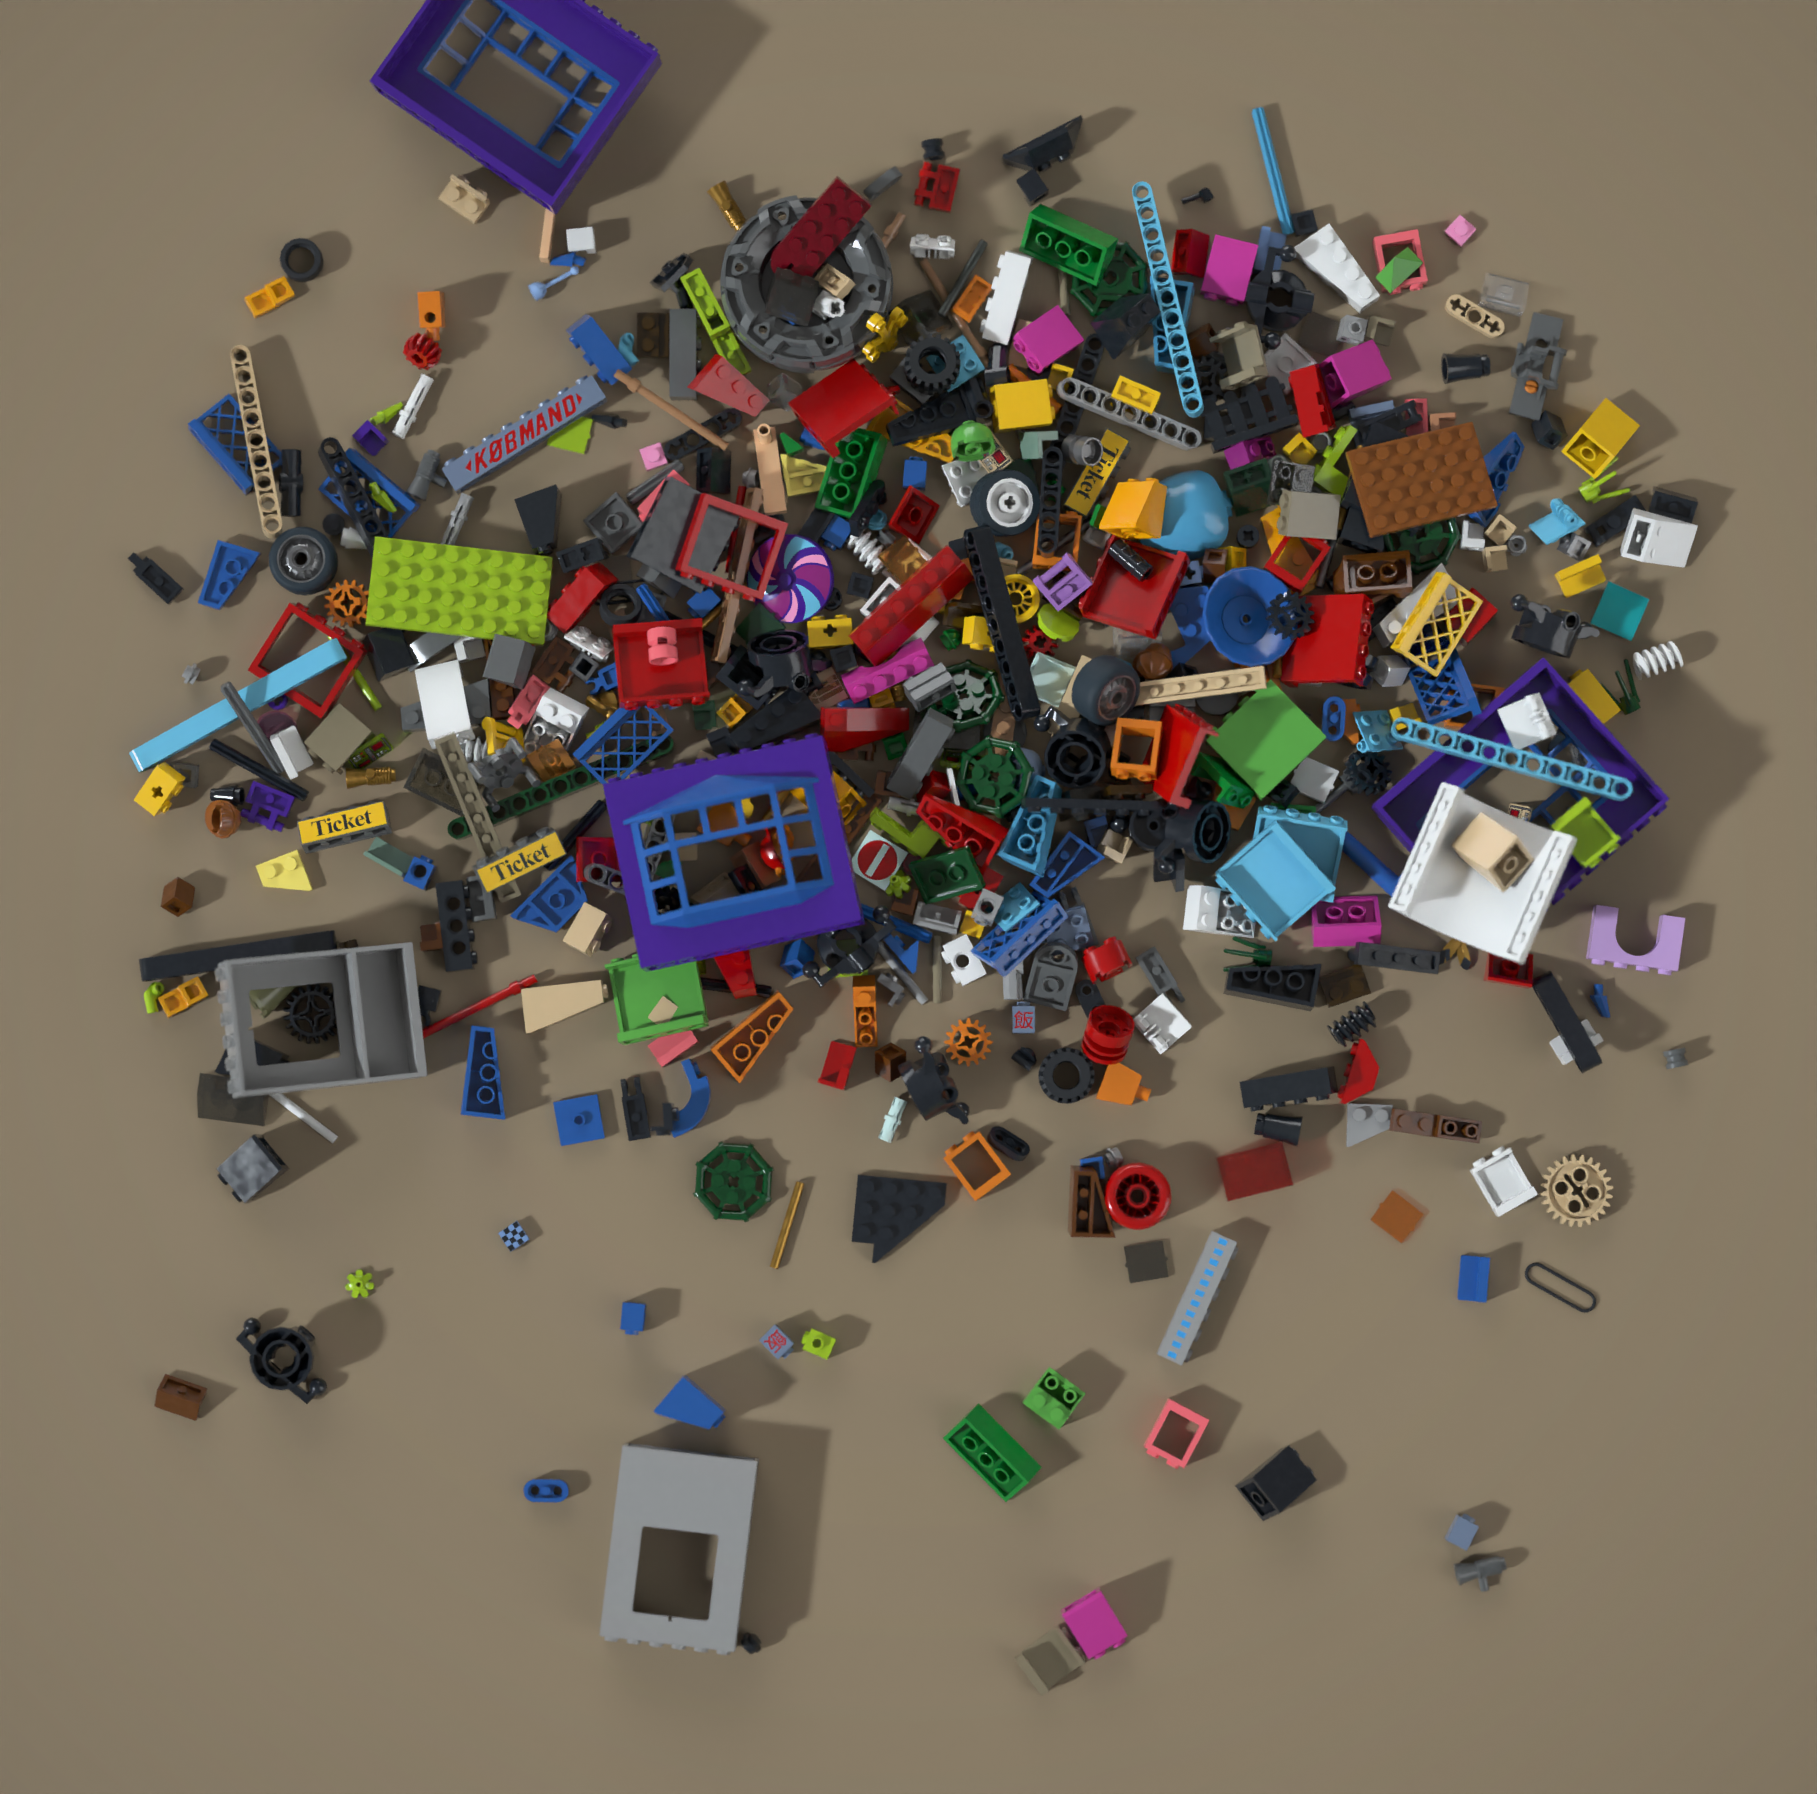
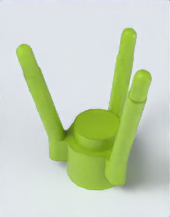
[1578,456,1631,504]

